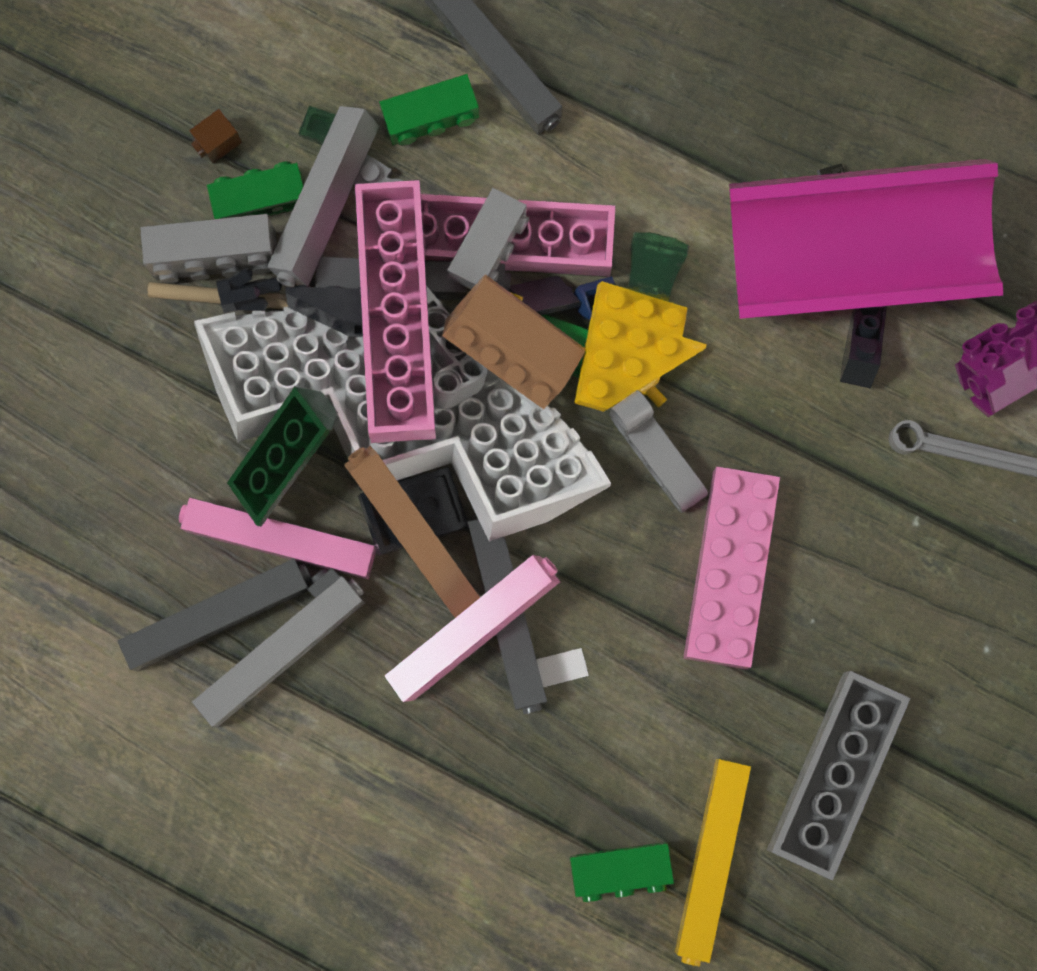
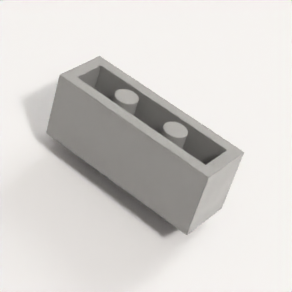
[447,188,529,290]

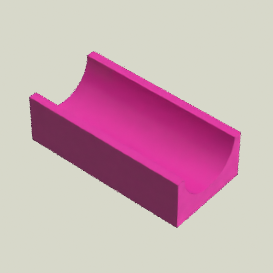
[729,159,1003,319]

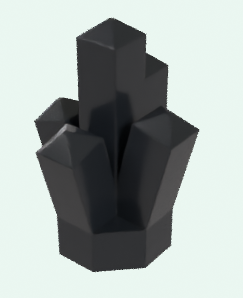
[216,268,283,313]

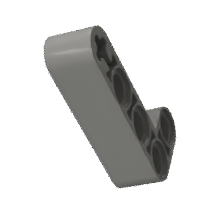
[427,287,488,409]
[609,390,708,513]

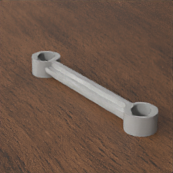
[889,420,1037,477]

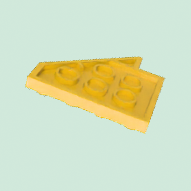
[575,281,707,412]

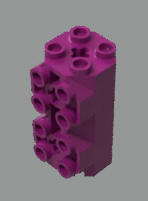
[955,300,1037,418]

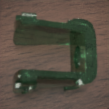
[627,232,690,301]

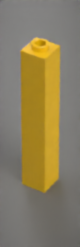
[675,759,751,967]

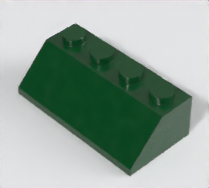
[227,386,338,527]

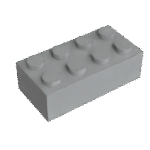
[140,214,277,283]

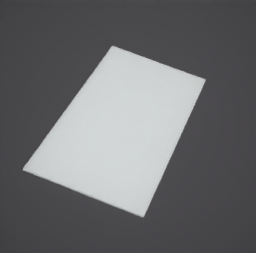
[536,648,589,687]

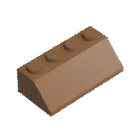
[442,274,585,410]

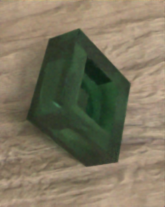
[298,105,336,145]

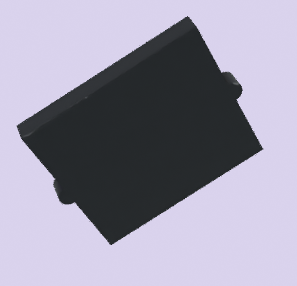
[509,275,580,315]

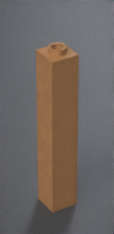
[344,445,480,618]

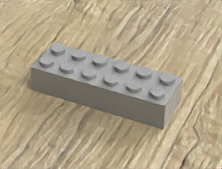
[767,671,910,881]

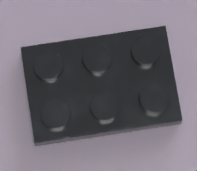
[358,467,469,556]

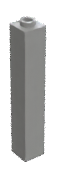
[267,106,379,287]
[192,576,365,727]

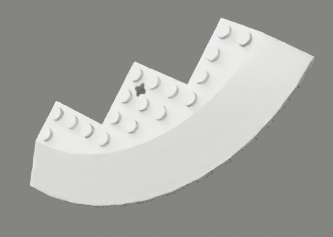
[194,307,611,541]

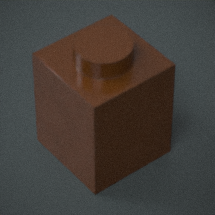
[189,109,242,164]

